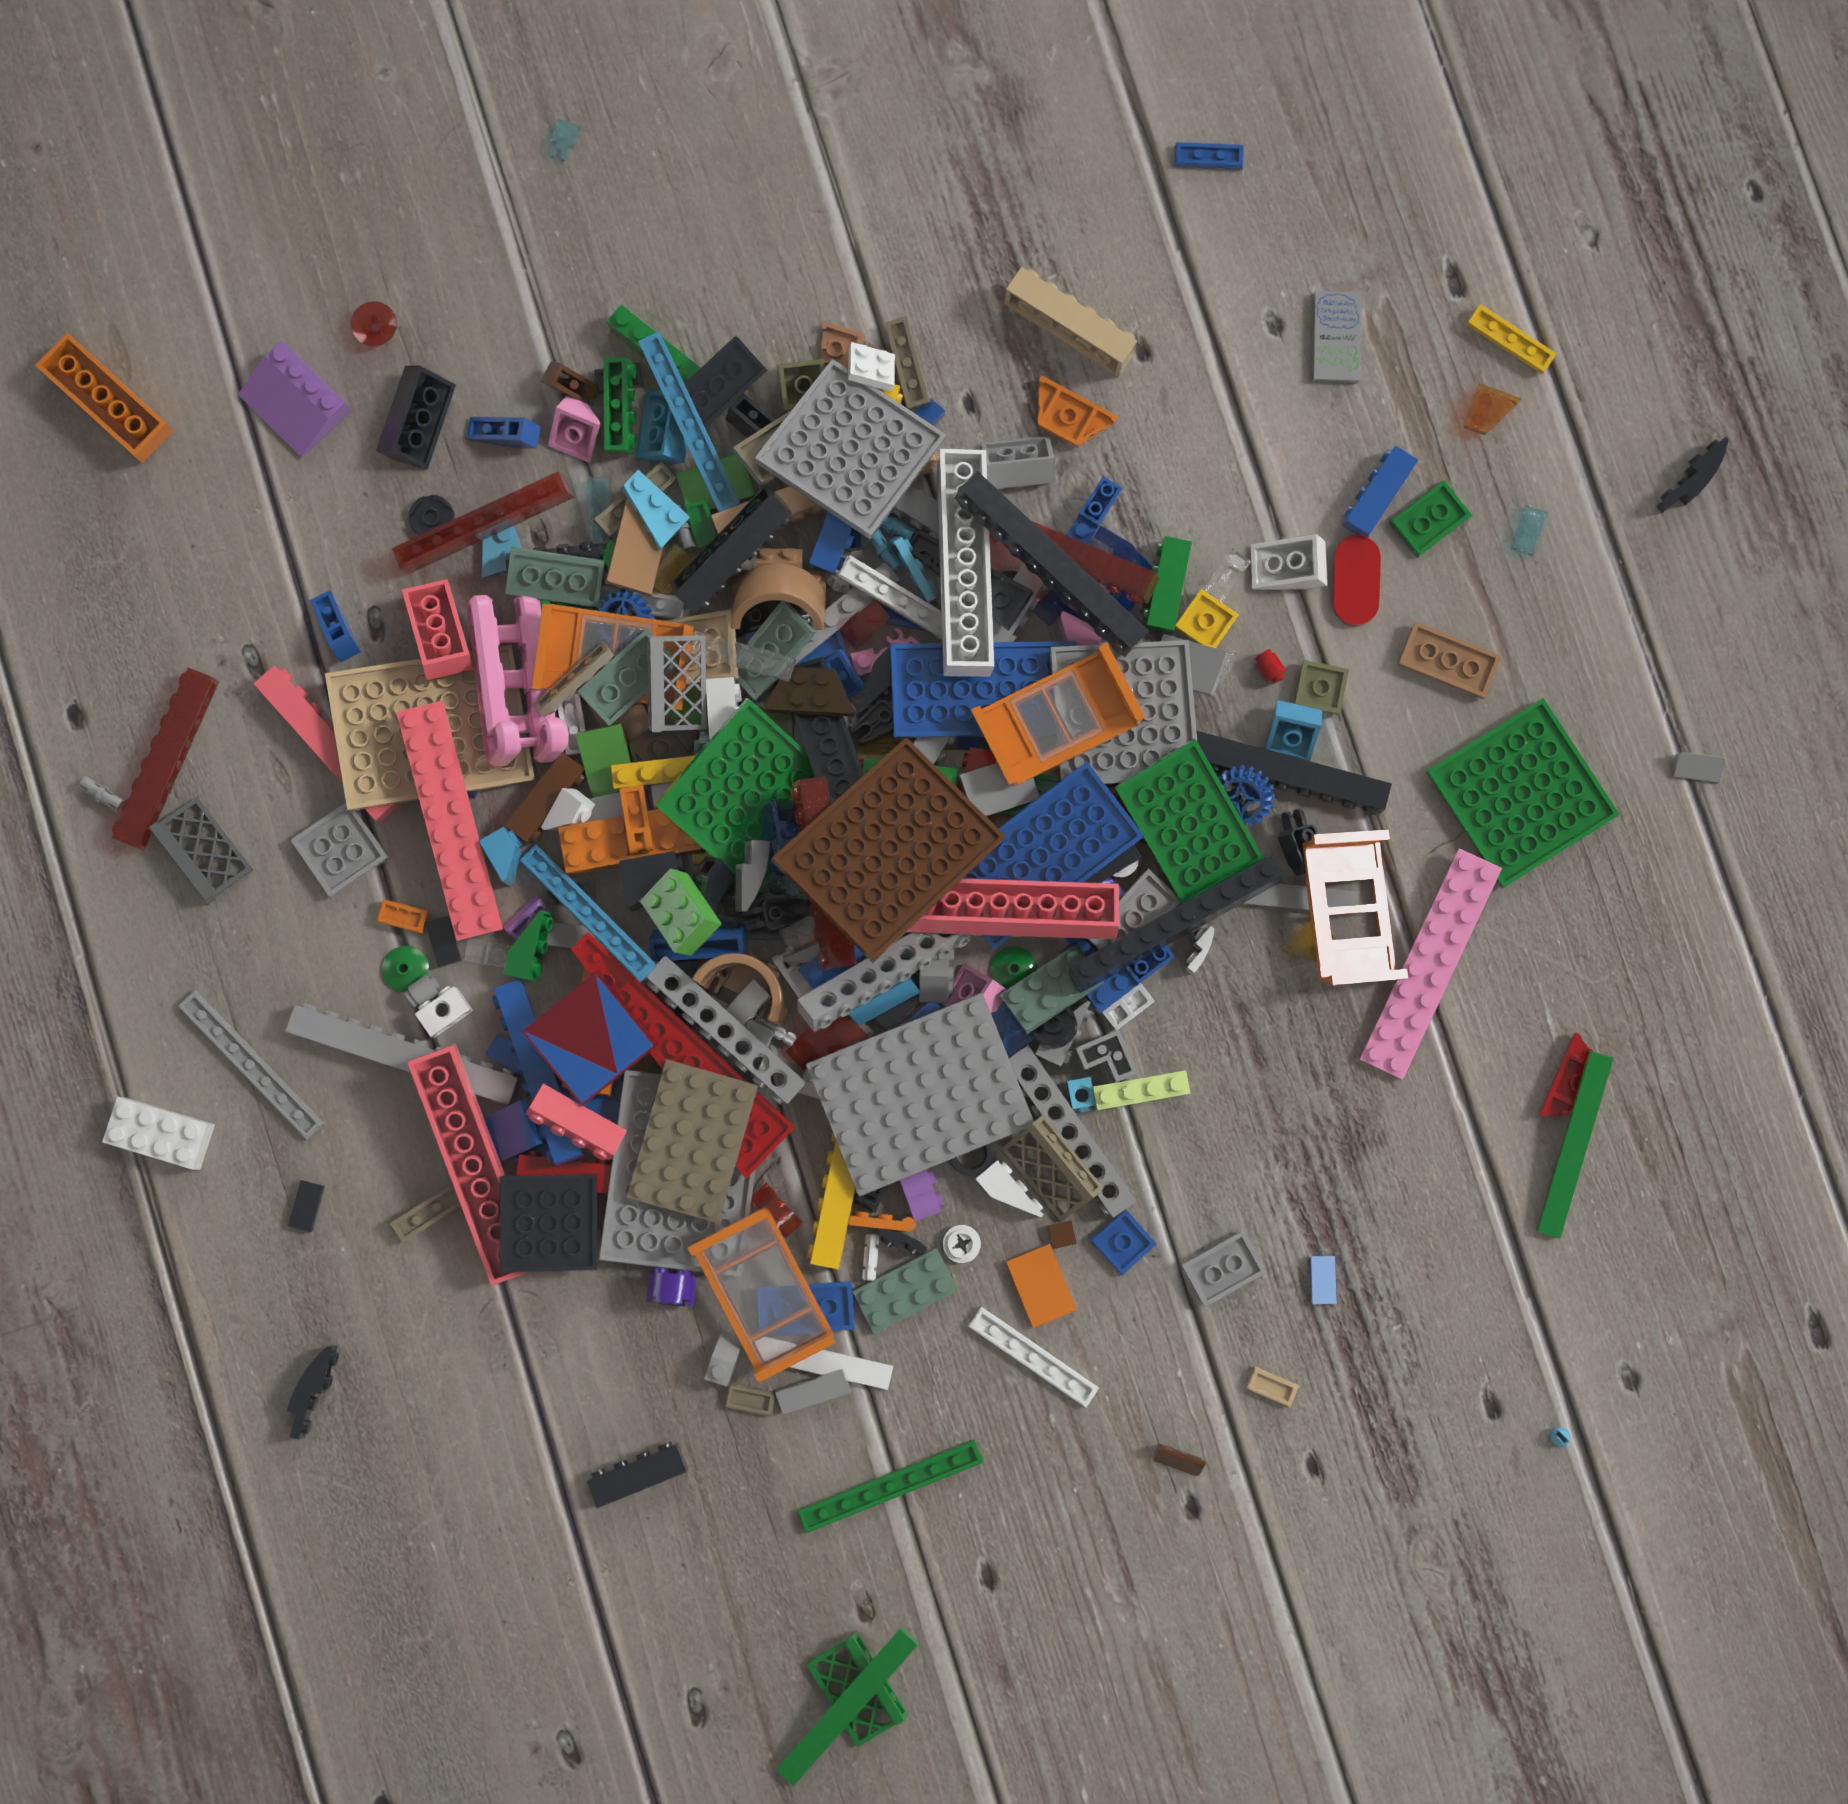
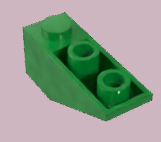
[503,910,553,982]

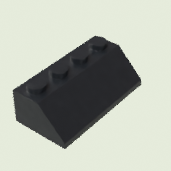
[376,365,456,470]

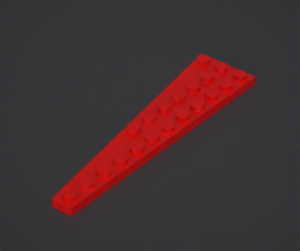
[571,932,795,1179]

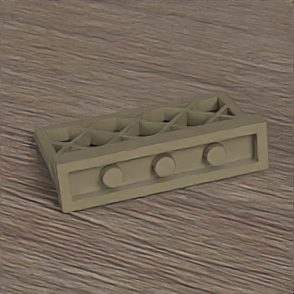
[1001,1114,1104,1222]

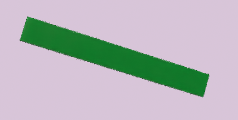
[1536,1050,1614,1239]
[797,1439,984,1534]
[776,1627,919,1787]

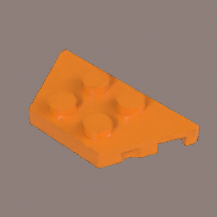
[1038,375,1119,448]

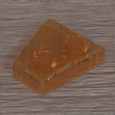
[1463,384,1521,435]

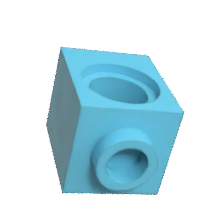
[1066,1077,1096,1113]

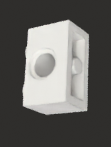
[415,986,473,1038]

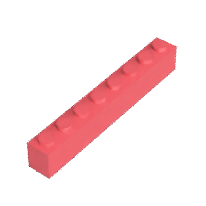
[253,665,400,823]

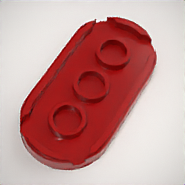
[1332,535,1381,626]

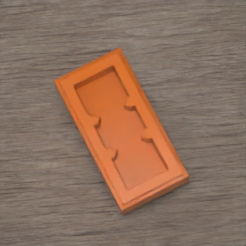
[376,899,429,934]

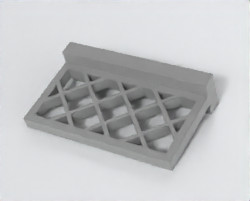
[647,635,707,732]

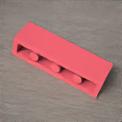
[526,1084,627,1160]

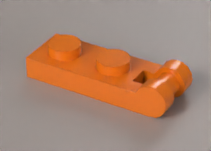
[620,785,654,854]
[849,1211,915,1231]

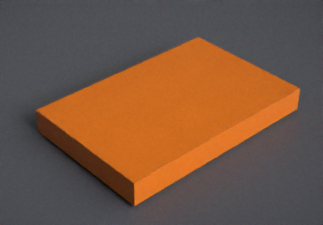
[1006,1244,1077,1328]

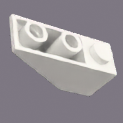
[976,1160,1043,1217]

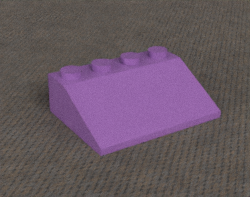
[238,340,351,458]

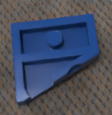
[824,649,866,699]

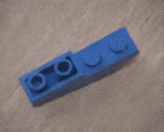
[1059,476,1122,563]
[1085,946,1175,1014]

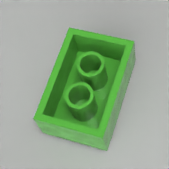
[640,868,722,956]

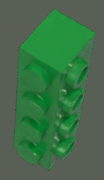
[604,357,636,454]

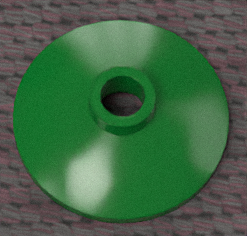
[382,946,429,992]
[991,946,1037,990]

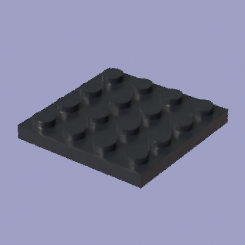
[500,1173,597,1273]

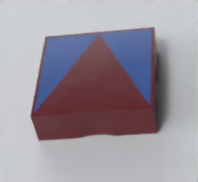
[522,970,659,1106]

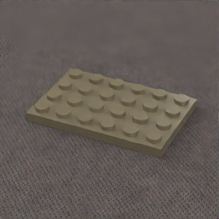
[627,1059,758,1223]

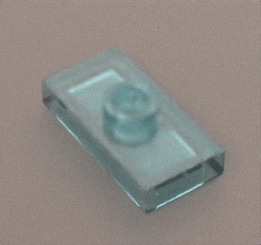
[1511,505,1548,556]

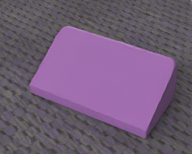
[503,895,555,940]

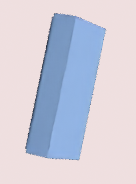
[1310,1256,1336,1304]

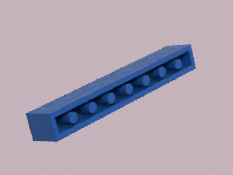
[492,979,584,1167]

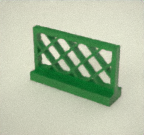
[806,1631,908,1748]

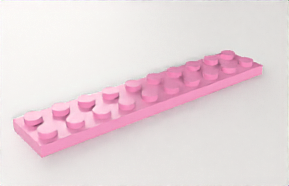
[1359,848,1502,1080]

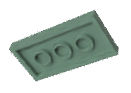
[505,547,604,607]
[736,601,816,701]
[577,628,679,726]
[1000,944,1104,1034]
[853,1248,958,1334]

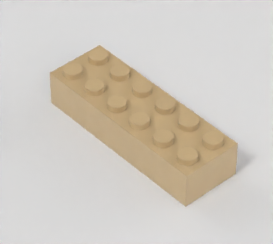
[1005,267,1137,377]

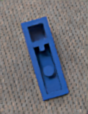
[466,417,541,449]
[310,590,361,662]

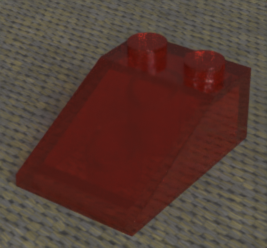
[785,1005,868,1071]

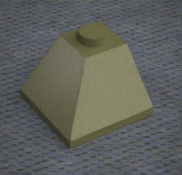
[776,359,825,411]

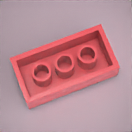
[402,579,472,680]

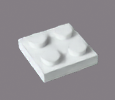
[848,342,895,392]

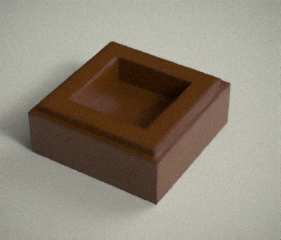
[1048,1220,1077,1249]

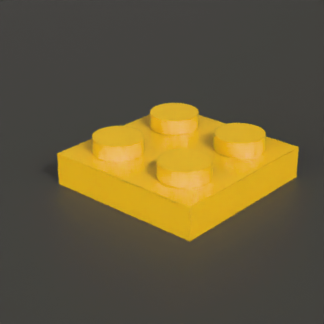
[1175,589,1239,648]

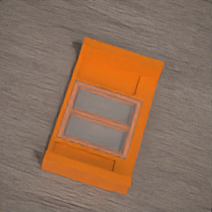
[532,604,694,710]
[971,643,1146,787]

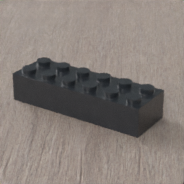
[670,484,792,613]

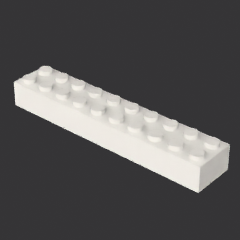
[937,449,994,677]

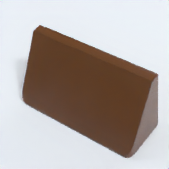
[1154,1444,1206,1476]

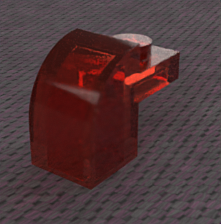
[840,600,891,651]
[751,1182,803,1238]

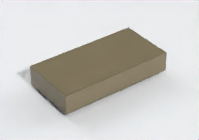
[725,1383,776,1416]

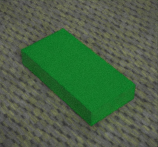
[684,498,717,549]

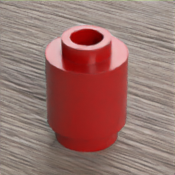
[1254,649,1287,684]

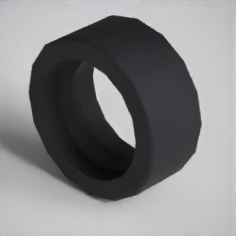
[949,1143,993,1176]

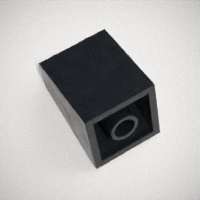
[619,851,686,912]

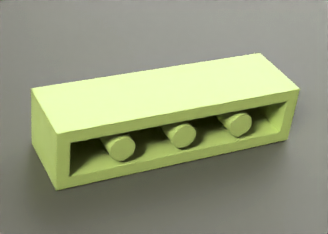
[1093,1070,1191,1111]

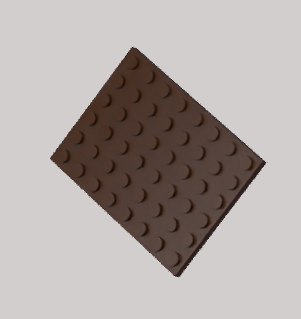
[771,737,1006,963]

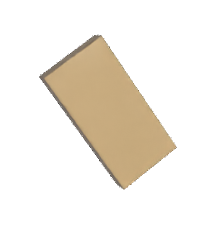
[1246,1366,1299,1407]

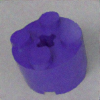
[646,1268,697,1306]

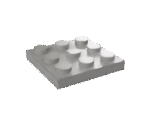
[291,802,389,898]

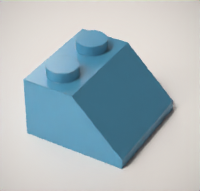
[1265,700,1322,761]
[479,827,522,887]

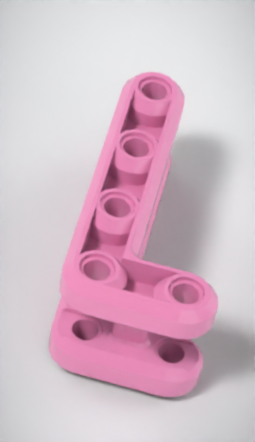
[467,595,568,767]

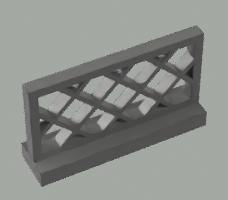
[149,797,253,905]

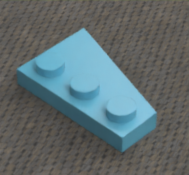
[622,470,690,551]
[482,500,521,580]
[887,536,936,602]

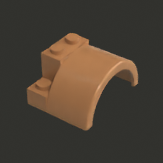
[731,548,826,630]
[692,951,789,1027]

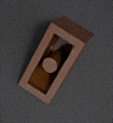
[540,361,598,405]

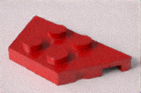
[1538,1032,1611,1116]

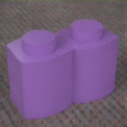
[900,1169,944,1221]

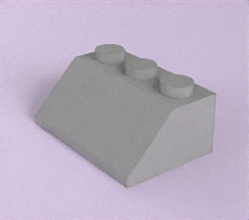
[981,436,1056,490]

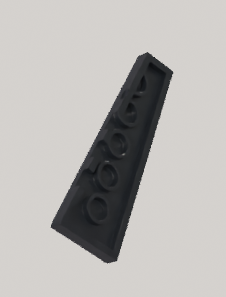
[909,529,1033,631]

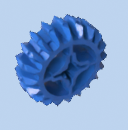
[592,590,655,653]
[1218,765,1275,827]

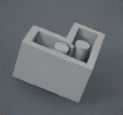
[919,947,954,1003]
[1074,1030,1138,1083]

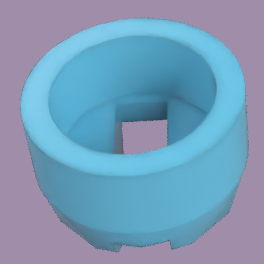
[1550,1427,1570,1447]

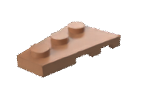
[821,321,866,369]

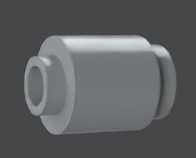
[404,974,441,1008]

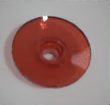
[351,301,397,346]

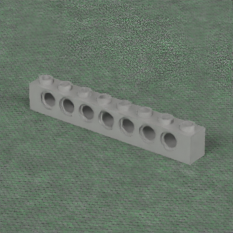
[798,932,971,1032]
[646,956,806,1104]
[1009,1046,1137,1218]

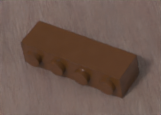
[505,752,586,845]

